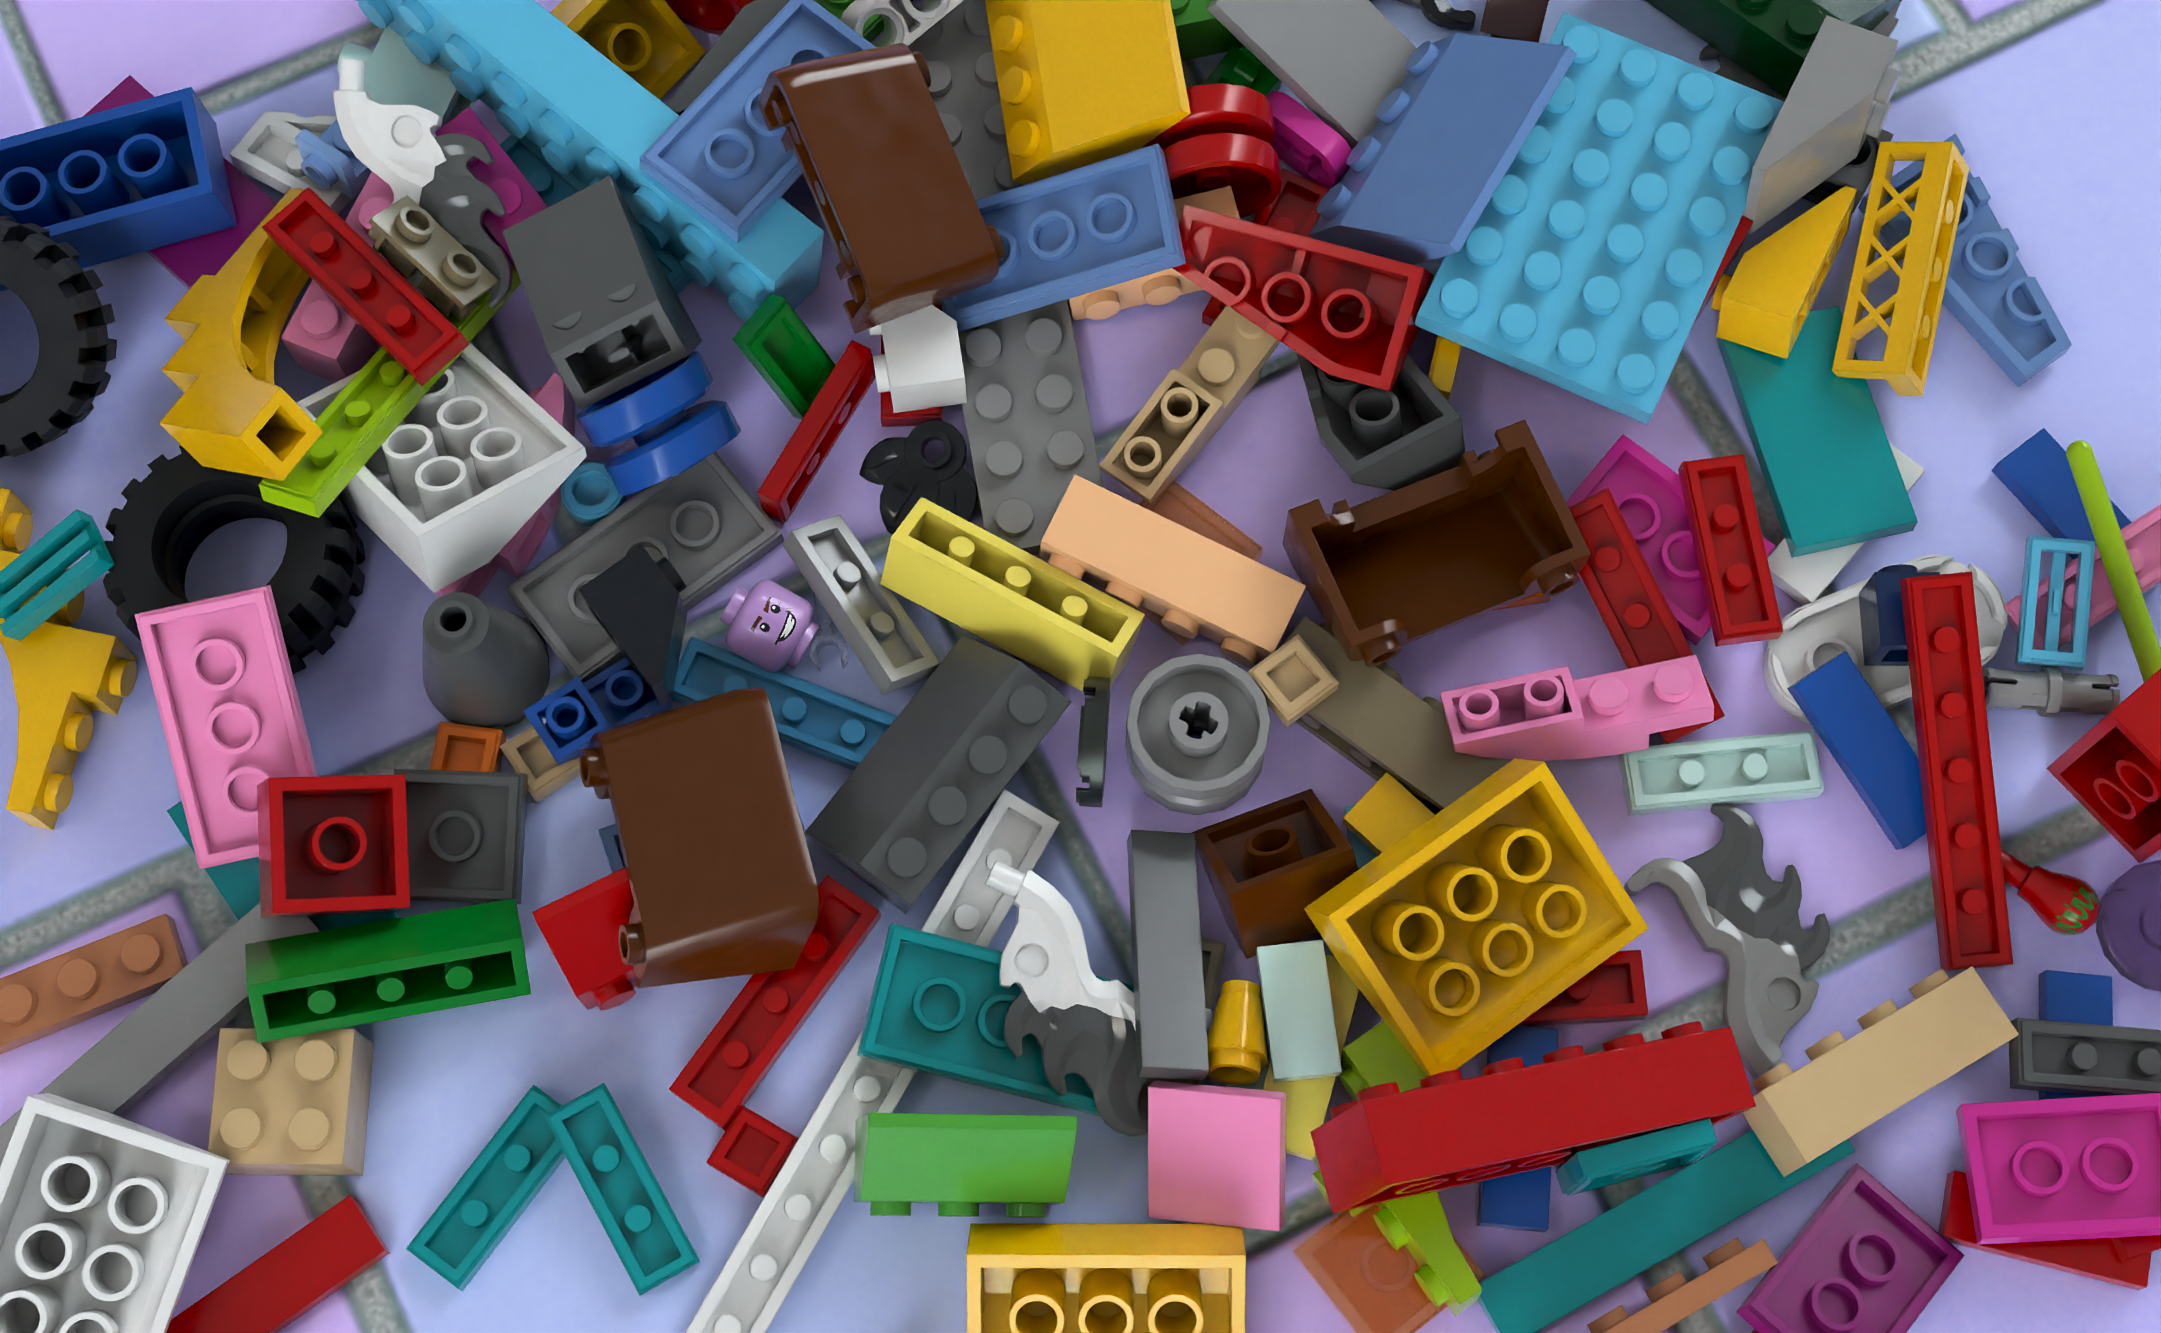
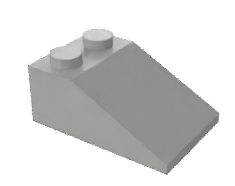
[1743,15,1902,234]

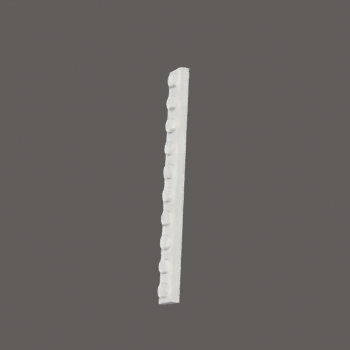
[685,789,1060,1333]

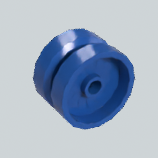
[576,351,741,496]

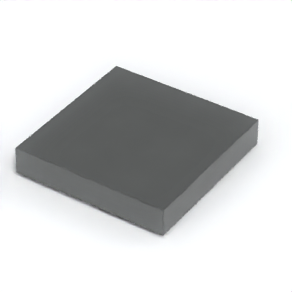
[394,769,528,904]

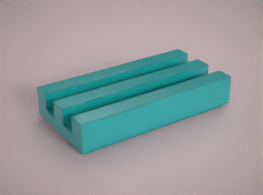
[0,509,115,641]

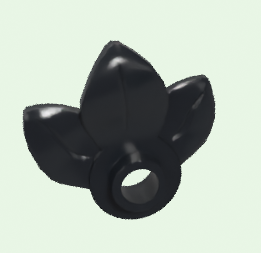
[859,420,978,535]

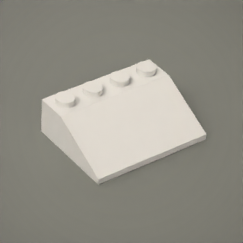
[296,343,587,593]
[0,1093,230,1333]

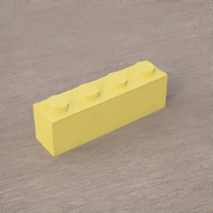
[880,497,1145,698]

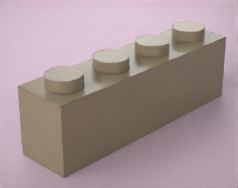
[1281,616,1509,815]

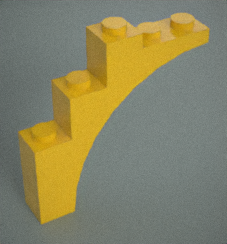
[159,188,323,481]
[0,488,137,830]

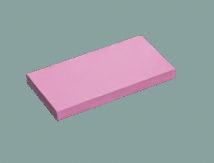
[135,585,318,869]

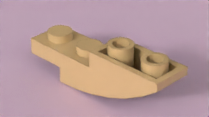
[1099,306,1281,504]

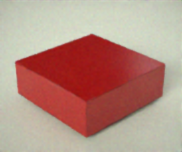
[706,1105,798,1198]

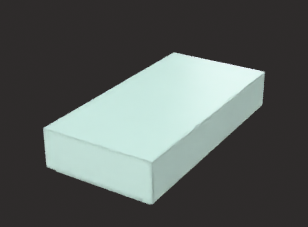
[1256,939,1342,1083]

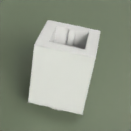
[869,305,967,413]

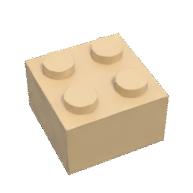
[208,1028,374,1176]

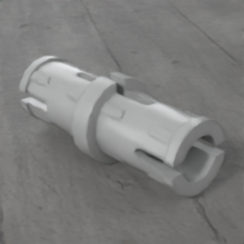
[1982,666,2120,717]

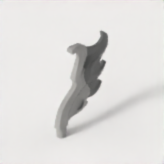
[1624,804,1830,1080]

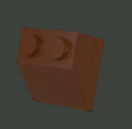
[1191,789,1358,959]

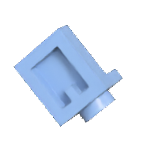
[295,119,372,200]

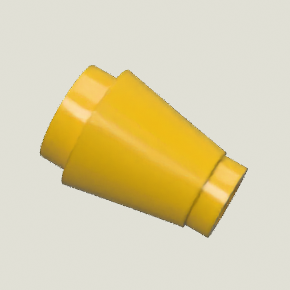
[1207,980,1268,1085]

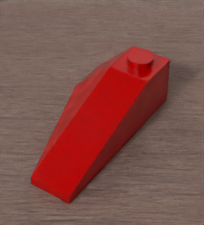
[1173,205,1434,392]

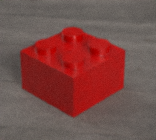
[257,774,410,918]

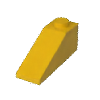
[1711,185,1857,359]

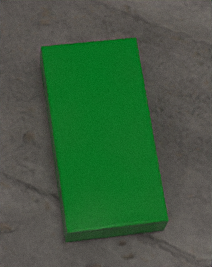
[732,293,836,420]

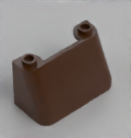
[757,43,1005,334]
[1282,420,1591,667]
[580,688,819,988]

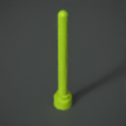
[2066,440,2161,682]

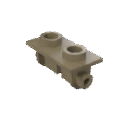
[368,195,500,322]

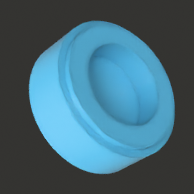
[560,461,626,526]

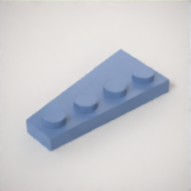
[1858,133,2072,387]

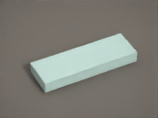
[1619,730,1824,816]

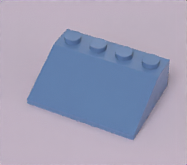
[1309,33,1577,265]

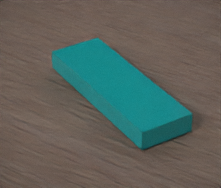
[544,1083,700,1296]
[406,1084,566,1291]

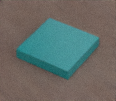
[1556,1118,1718,1196]

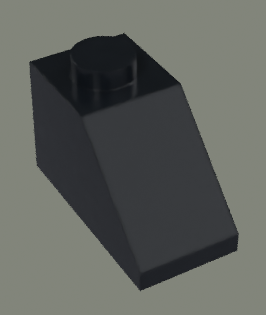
[578,545,687,706]

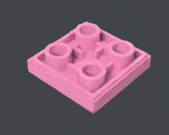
[1148,1080,1286,1231]

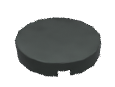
[1076,676,1111,808]

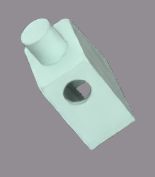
[337,26,476,131]

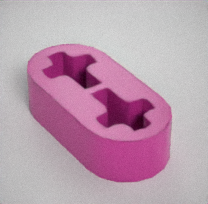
[1266,91,1352,188]

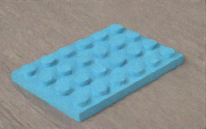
[1414,12,1784,425]

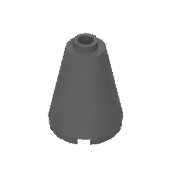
[422,592,550,728]

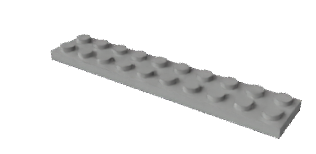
[907,0,1104,555]

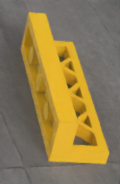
[1832,142,1969,397]

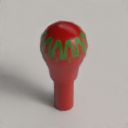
[2001,849,2100,935]

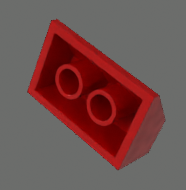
[532,867,637,1010]

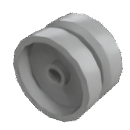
[1126,653,1271,815]

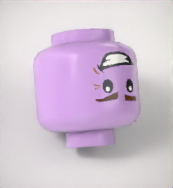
[720,579,819,673]

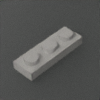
[783,514,940,695]

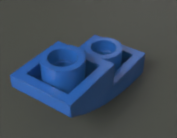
[523,657,673,765]

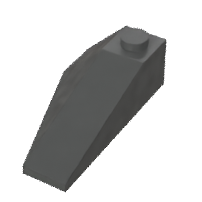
[1296,352,1465,491]

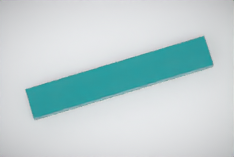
[1478,1130,1855,1333]

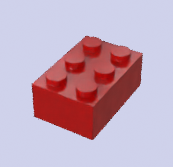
[2046,668,2161,864]

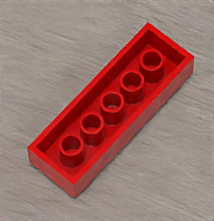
[1310,1021,1756,1214]

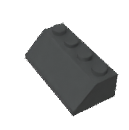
[804,635,1072,914]

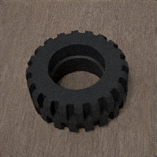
[0,216,117,458]
[103,445,366,675]

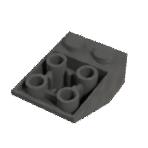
[502,174,702,410]

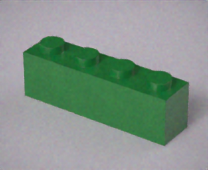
[245,898,531,1043]

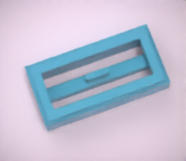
[2015,535,2096,671]

